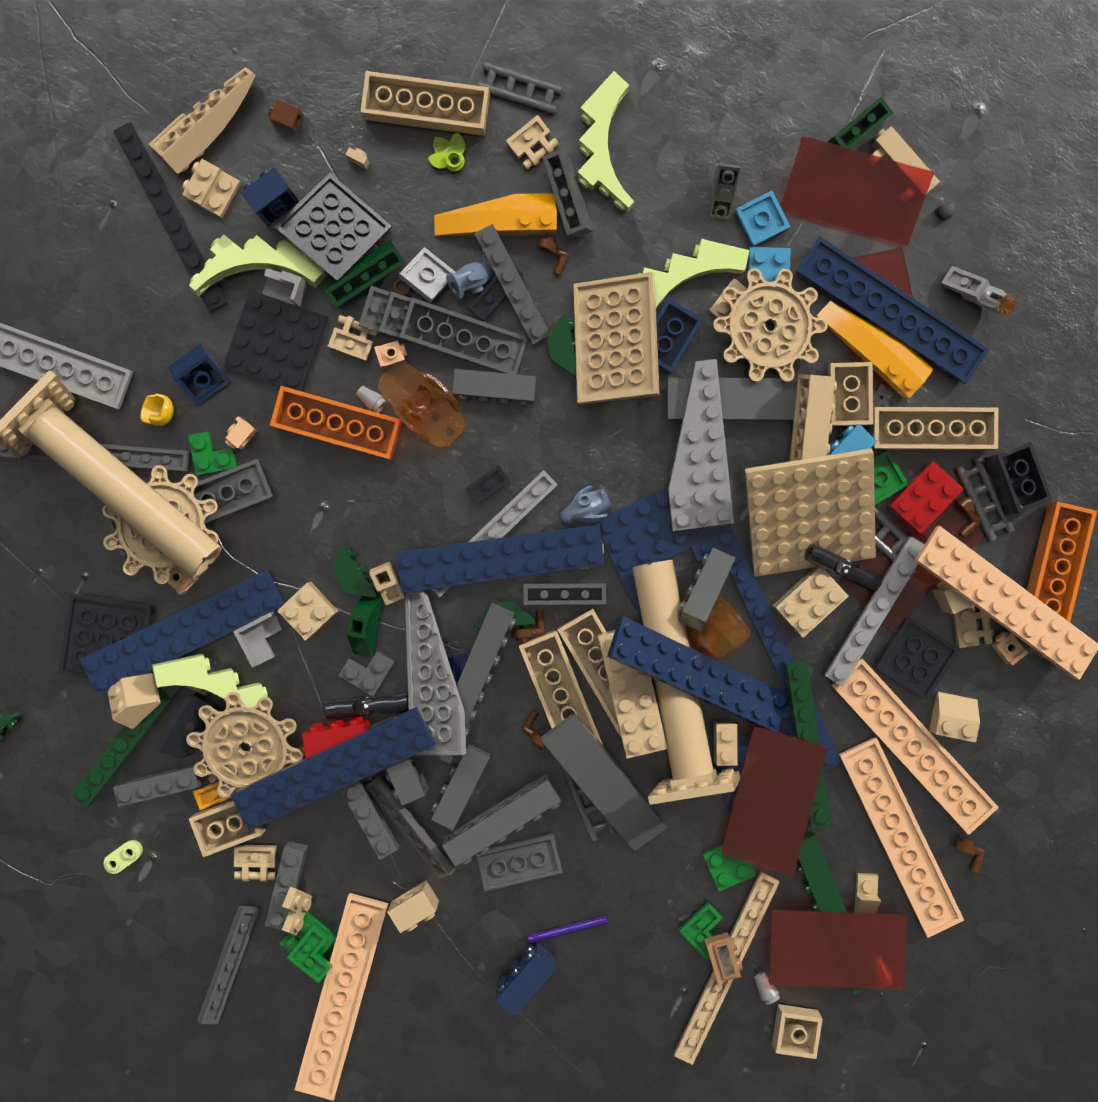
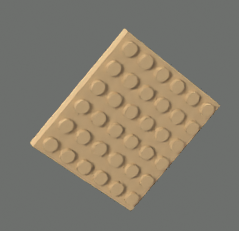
[745,448,876,577]

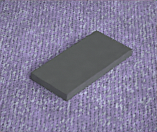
[475,833,563,892]

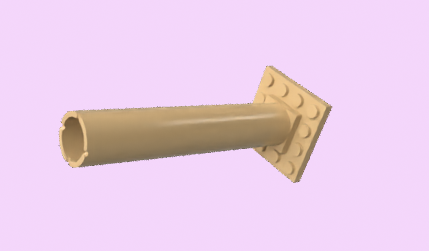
[0,370,222,579]
[632,560,741,805]

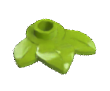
[428,133,465,172]

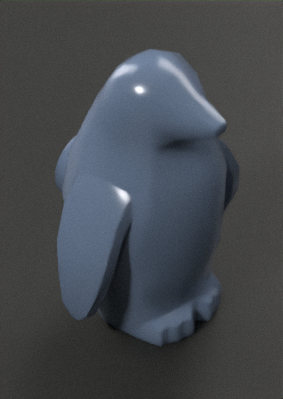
[446,254,494,299]
[560,486,612,525]

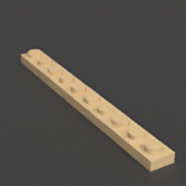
[674,872,779,1065]

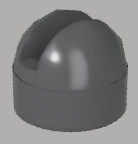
[938,202,955,218]

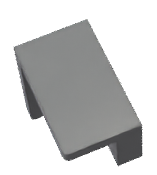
[262,268,309,307]
[233,611,284,668]

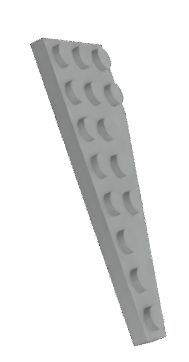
[668,359,734,531]
[405,590,466,755]

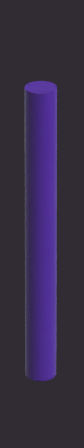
[528,916,608,943]

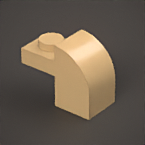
[369,562,405,605]

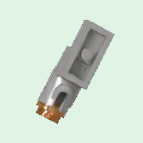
[941,266,1016,315]

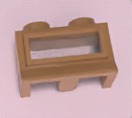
[704,932,743,984]

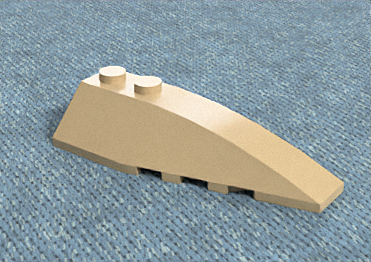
[149,67,256,174]

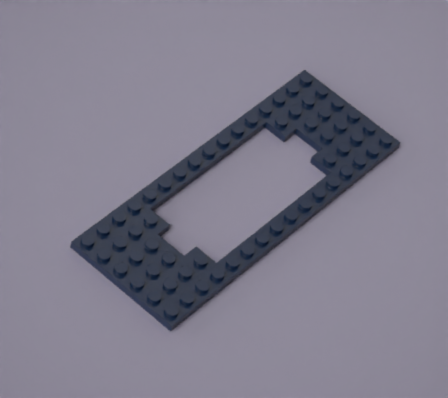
[594,487,842,814]

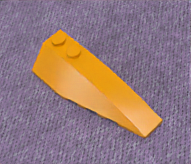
[434,193,557,236]
[816,301,933,399]

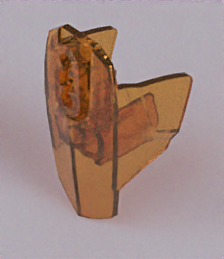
[378,361,465,448]
[681,595,751,660]

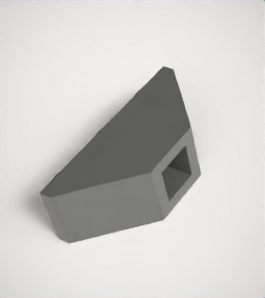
[709,163,740,220]

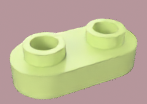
[104,840,143,874]

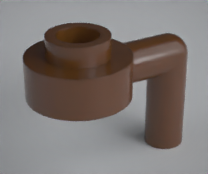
[536,236,568,276]
[955,496,981,538]
[511,611,545,642]
[521,709,547,750]
[955,838,985,873]

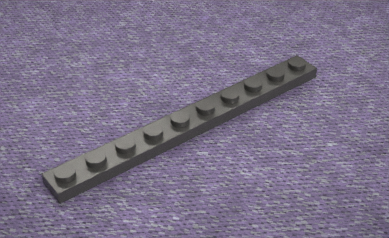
[0,444,190,472]

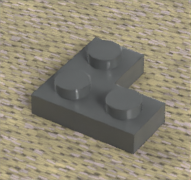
[338,651,395,696]

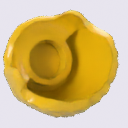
[141,393,174,426]

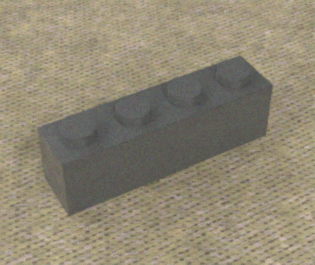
[543,149,593,238]
[452,369,536,406]
[678,548,735,632]
[523,583,606,605]
[430,744,490,831]
[113,765,204,807]
[340,779,400,860]
[265,841,308,930]

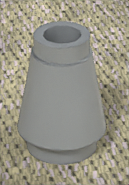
[356,386,387,413]
[754,972,780,1005]

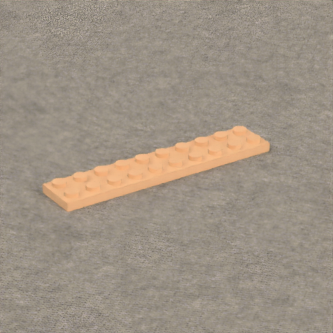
[914,526,1098,680]
[831,658,999,835]
[838,737,964,938]
[295,893,389,1101]

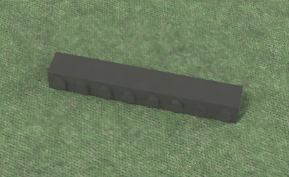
[431,603,516,763]

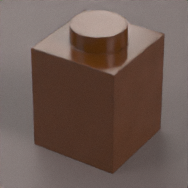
[268,99,303,134]

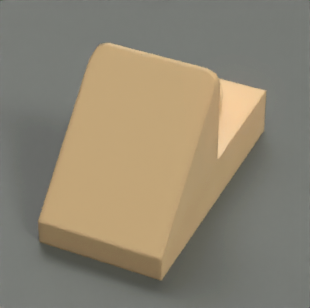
[854,873,881,915]

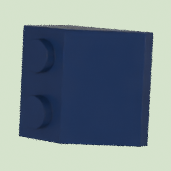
[168,343,230,405]

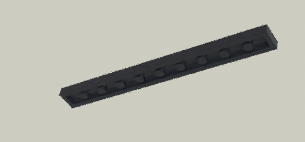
[113,121,229,313]

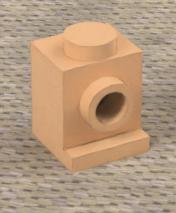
[374,340,408,369]
[225,416,258,450]
[168,565,198,594]
[991,632,1028,666]

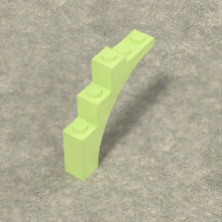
[577,71,634,212]
[189,235,327,297]
[638,239,750,308]
[152,654,268,707]

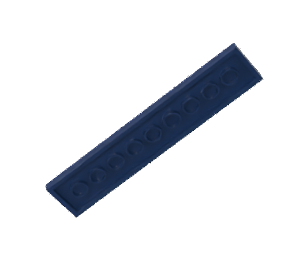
[796,236,990,384]
[396,524,605,593]
[80,569,285,696]
[607,616,788,733]
[230,707,436,831]

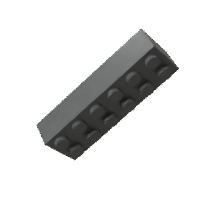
[442,773,561,867]

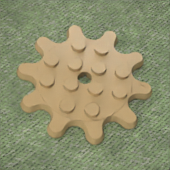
[713,268,828,382]
[103,465,219,584]
[186,692,303,798]

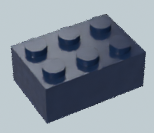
[240,167,300,228]
[656,298,703,375]
[496,942,555,1017]

